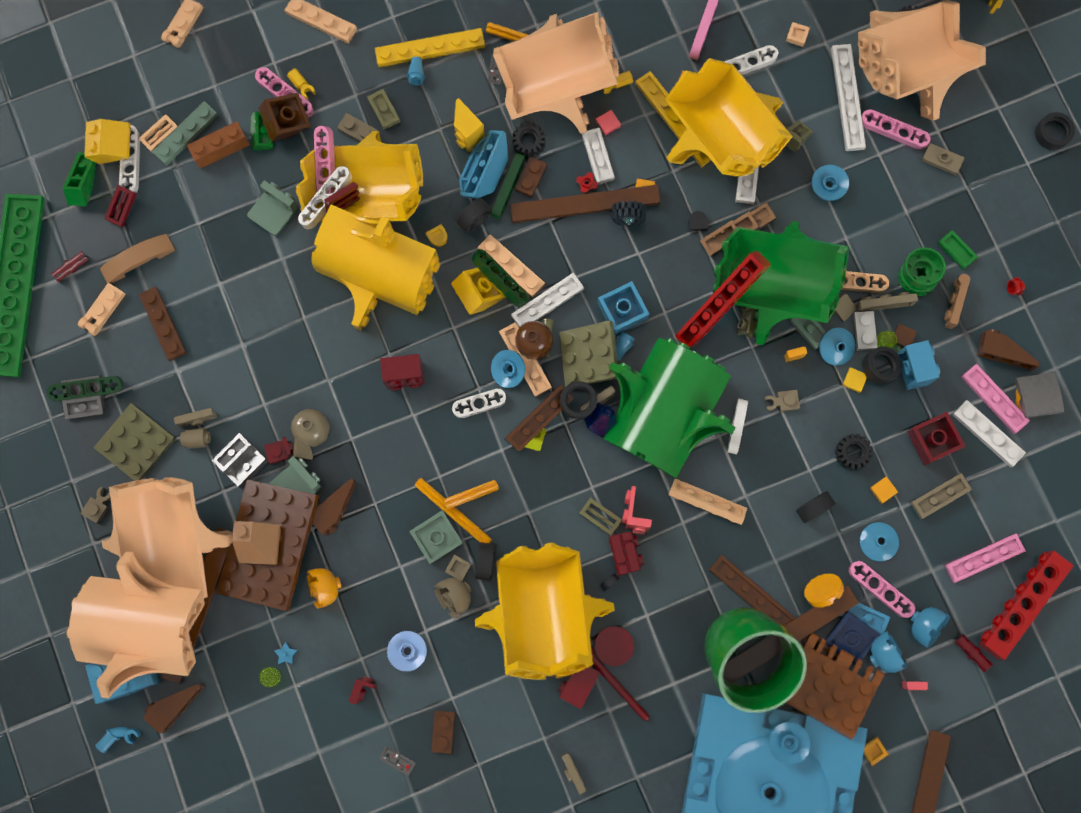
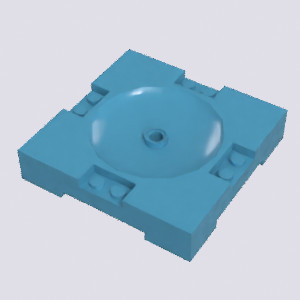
[682,693,867,813]

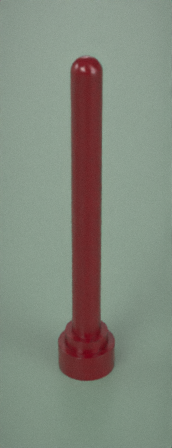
[591,646,649,721]

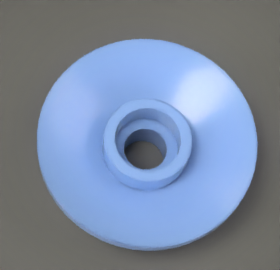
[387,631,427,671]

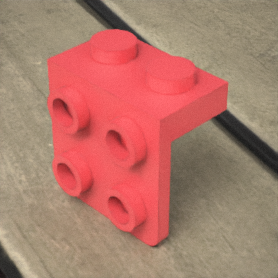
[622,486,652,534]

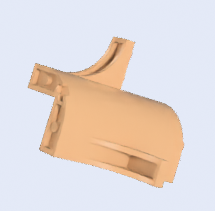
[858,0,986,121]
[493,12,620,134]
[102,477,233,598]
[67,552,205,698]

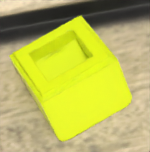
[525,428,547,451]

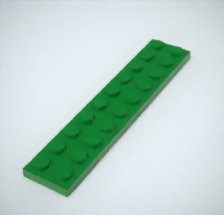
[0,194,45,378]

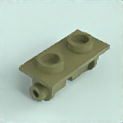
[737,306,758,338]

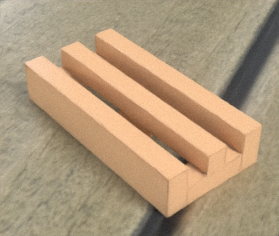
[139,114,178,152]

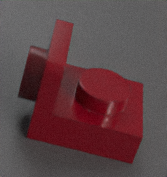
[264,437,293,465]
[349,676,377,705]

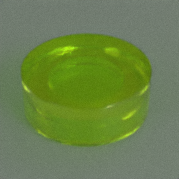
[877,331,897,349]
[259,667,281,687]

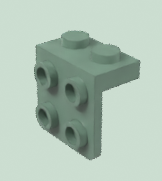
[247,180,298,236]
[270,456,322,495]

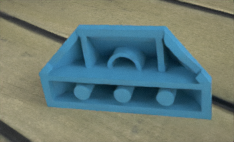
[459,130,509,199]

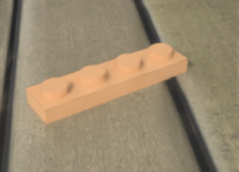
[285,0,357,44]
[477,234,545,298]
[499,322,552,398]
[669,479,747,525]

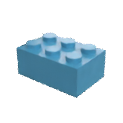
[85,663,160,704]

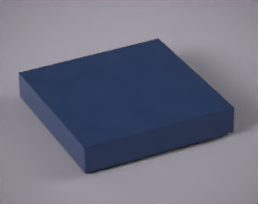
[825,610,881,665]

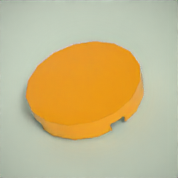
[804,574,844,607]

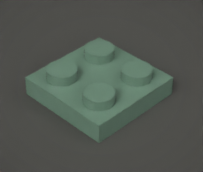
[409,510,463,565]

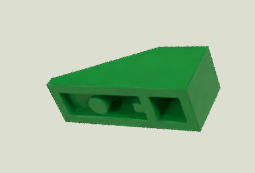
[62,152,96,206]

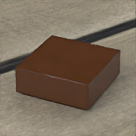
[890,323,917,348]

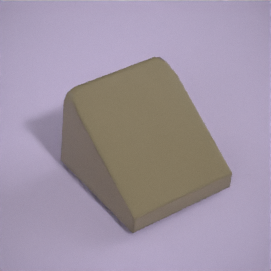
[834,293,857,322]

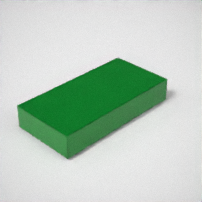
[937,230,978,270]

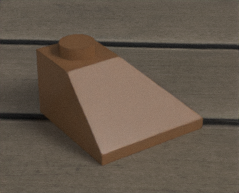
[232,521,281,565]

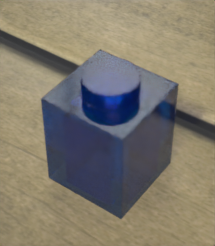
[584,402,617,437]

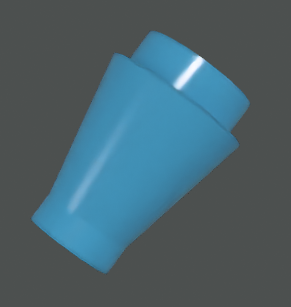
[407,57,425,86]
[615,332,635,361]

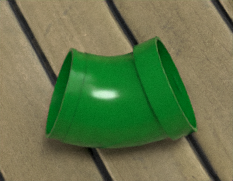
[705,607,806,713]

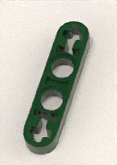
[491,152,526,220]
[471,249,530,308]
[47,376,124,401]

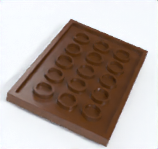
[216,479,319,611]

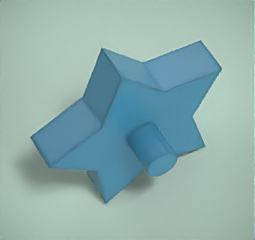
[274,642,298,664]

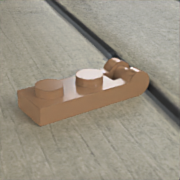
[944,274,970,329]

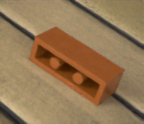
[187,121,250,169]

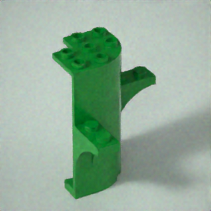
[713,221,849,345]
[604,338,736,478]

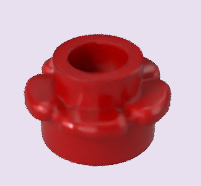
[1007,277,1025,296]

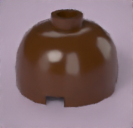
[515,321,553,359]

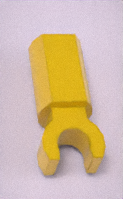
[287,68,316,100]
[603,71,633,94]

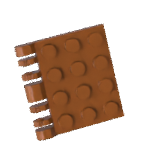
[786,633,885,740]

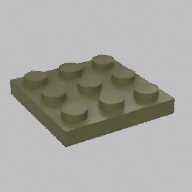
[559,320,618,387]
[93,403,176,481]

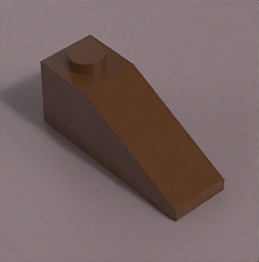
[976,329,1040,370]
[312,478,357,536]
[142,683,206,734]

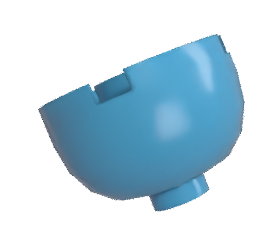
[911,607,950,648]
[870,631,908,673]

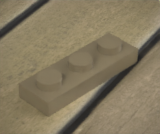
[856,292,918,312]
[910,473,972,519]

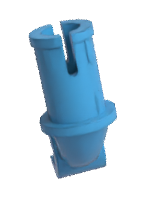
[95,727,141,753]

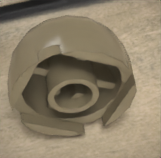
[291,409,330,447]
[434,578,471,618]

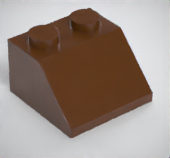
[258,92,311,142]

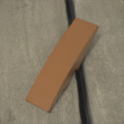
[700,202,777,256]

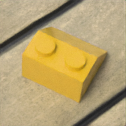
[454,98,485,152]
[84,119,131,164]
[451,268,506,315]

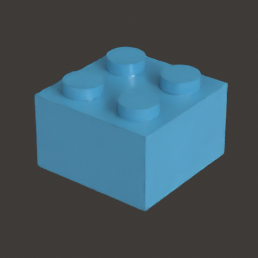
[597,281,649,336]
[898,340,940,390]

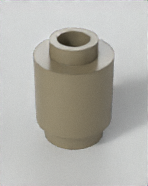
[180,428,211,449]

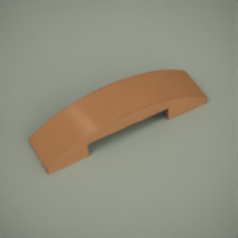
[100,234,175,284]

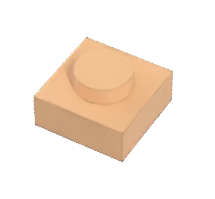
[786,22,810,47]

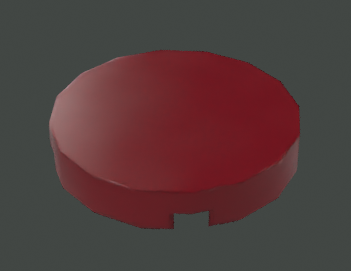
[594,626,634,666]

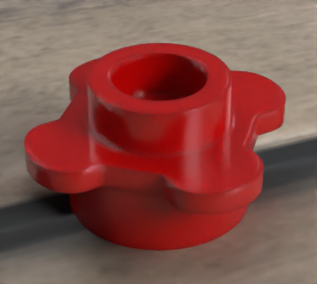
[576,172,598,193]

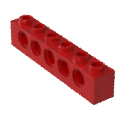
[675,251,771,348]
[979,551,1074,660]

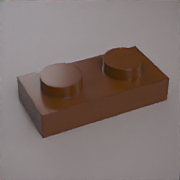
[515,157,547,198]
[431,711,455,754]

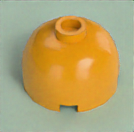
[307,568,341,609]

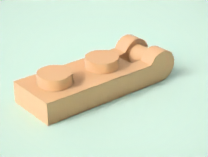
[161,0,203,48]
[78,283,126,336]

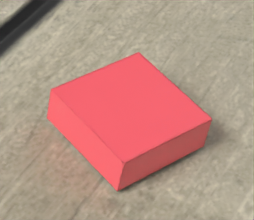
[596,110,621,136]
[902,681,928,690]

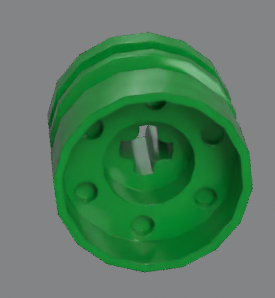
[898,247,946,296]

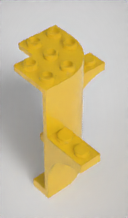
[665,58,793,176]
[296,131,423,221]
[312,205,440,331]
[475,543,615,680]

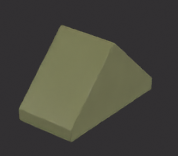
[786,121,814,153]

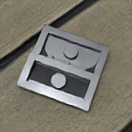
[1015,373,1064,418]
[61,375,104,419]
[212,433,268,489]

